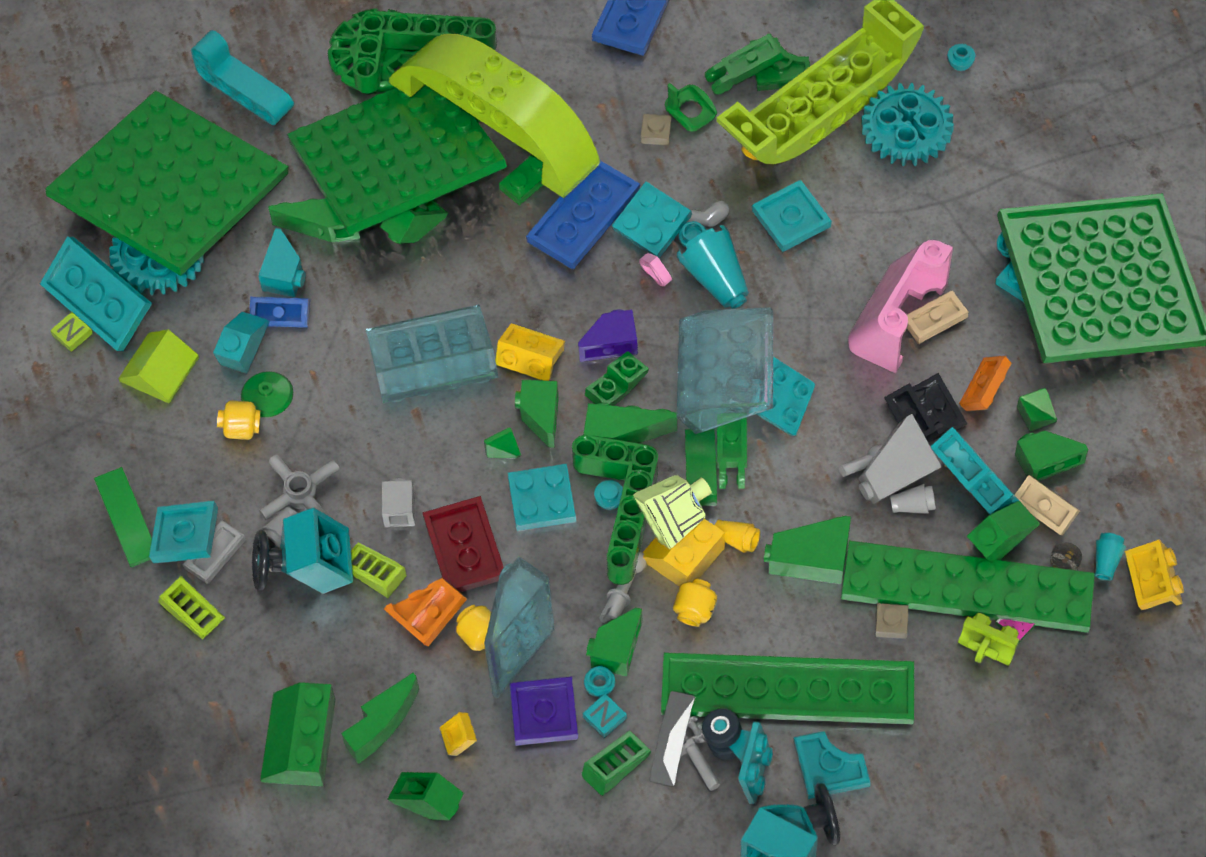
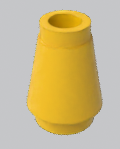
[715,519,760,553]

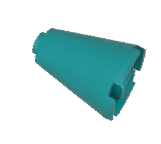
[676,225,749,309]

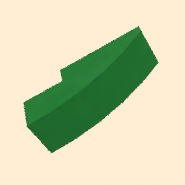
[685,429,717,506]
[94,467,152,567]
[341,673,420,764]

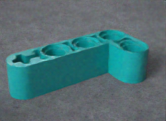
[191,30,294,125]

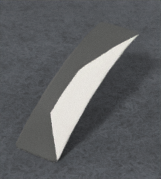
[650,691,695,786]

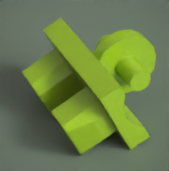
[958,613,1019,666]

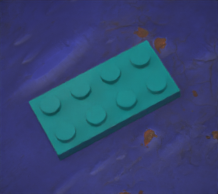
[40,236,152,351]

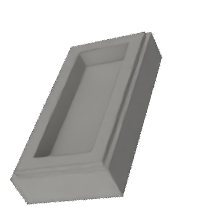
[183,520,246,584]

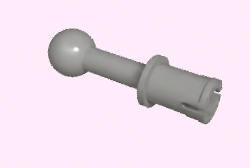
[599,551,647,624]

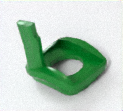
[665,83,717,131]

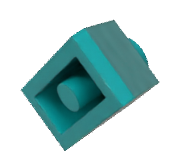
[258,228,306,297]
[213,312,269,374]

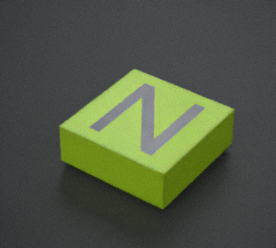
[50,312,93,352]

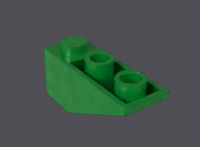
[268,198,360,242]
[583,402,678,443]

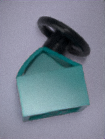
[252,507,353,594]
[741,782,840,857]

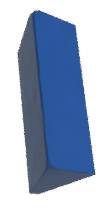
[250,297,311,328]

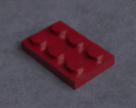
[422,496,506,592]

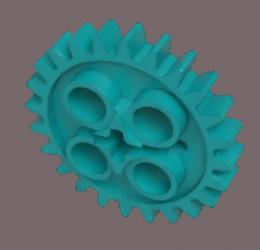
[861,83,954,166]
[109,238,204,295]

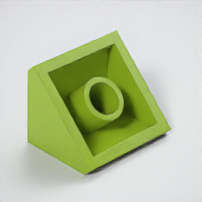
[118,329,199,403]

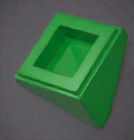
[484,428,521,458]

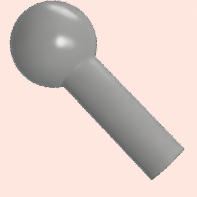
[839,445,882,477]

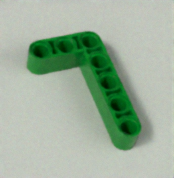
[353,11,497,94]
[572,435,658,585]

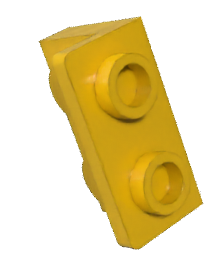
[495,323,565,381]
[1125,539,1184,610]

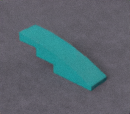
[930,427,1020,515]

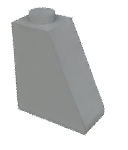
[858,414,941,505]

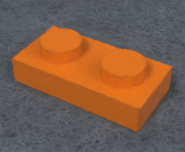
[959,356,1012,411]

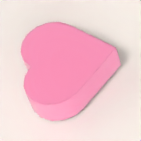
[639,253,672,287]

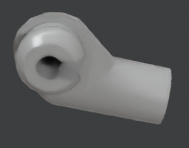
[688,200,729,227]

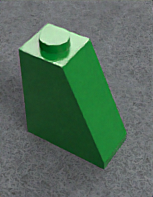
[764,516,851,584]

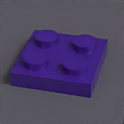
[510,677,578,746]

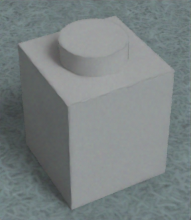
[382,478,415,528]

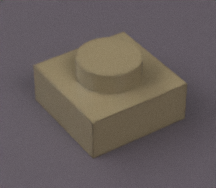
[641,114,672,145]
[875,603,908,639]

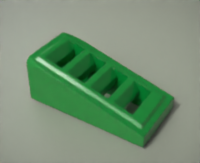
[582,730,651,796]

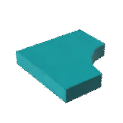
[793,731,871,799]

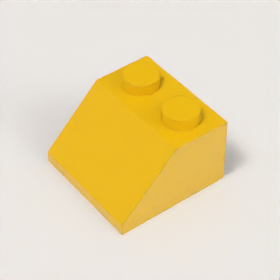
[643,519,725,587]

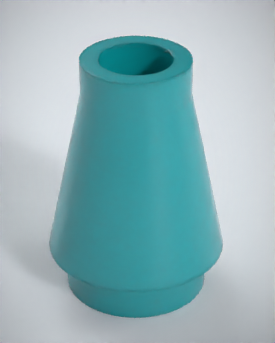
[1095,533,1126,581]

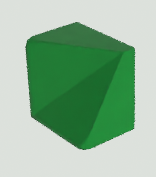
[1017,388,1057,432]

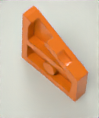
[384,578,467,647]

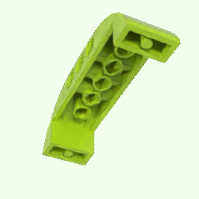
[717,0,924,164]
[389,34,600,198]

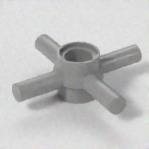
[259,455,340,520]

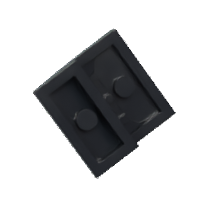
[884,373,967,442]

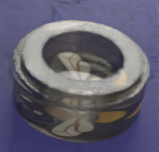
[1050,542,1082,570]

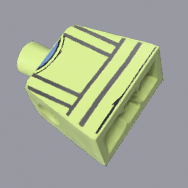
[633,475,712,549]

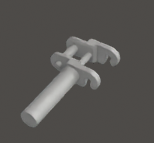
[659,716,720,791]

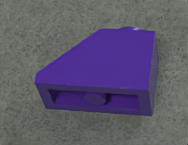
[578,309,638,362]

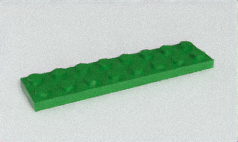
[841,540,1095,633]
[661,653,914,724]

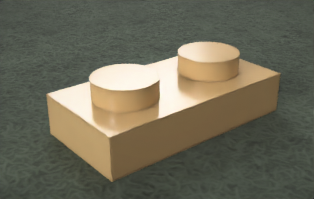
[907,291,969,344]
[1015,475,1080,536]

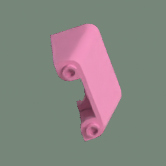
[848,240,953,373]

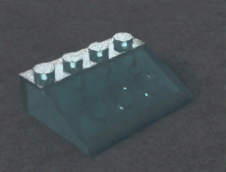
[366,304,499,403]
[677,307,773,434]
[484,556,555,698]

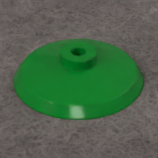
[241,371,293,417]

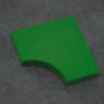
[750,37,810,91]

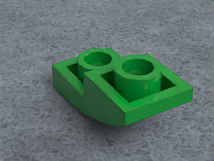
[585,351,649,406]

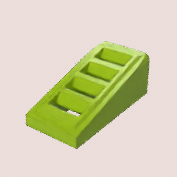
[351,542,407,598]
[158,576,225,640]

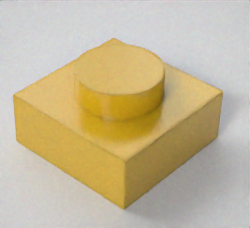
[439,712,477,756]

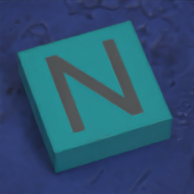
[582,693,627,738]

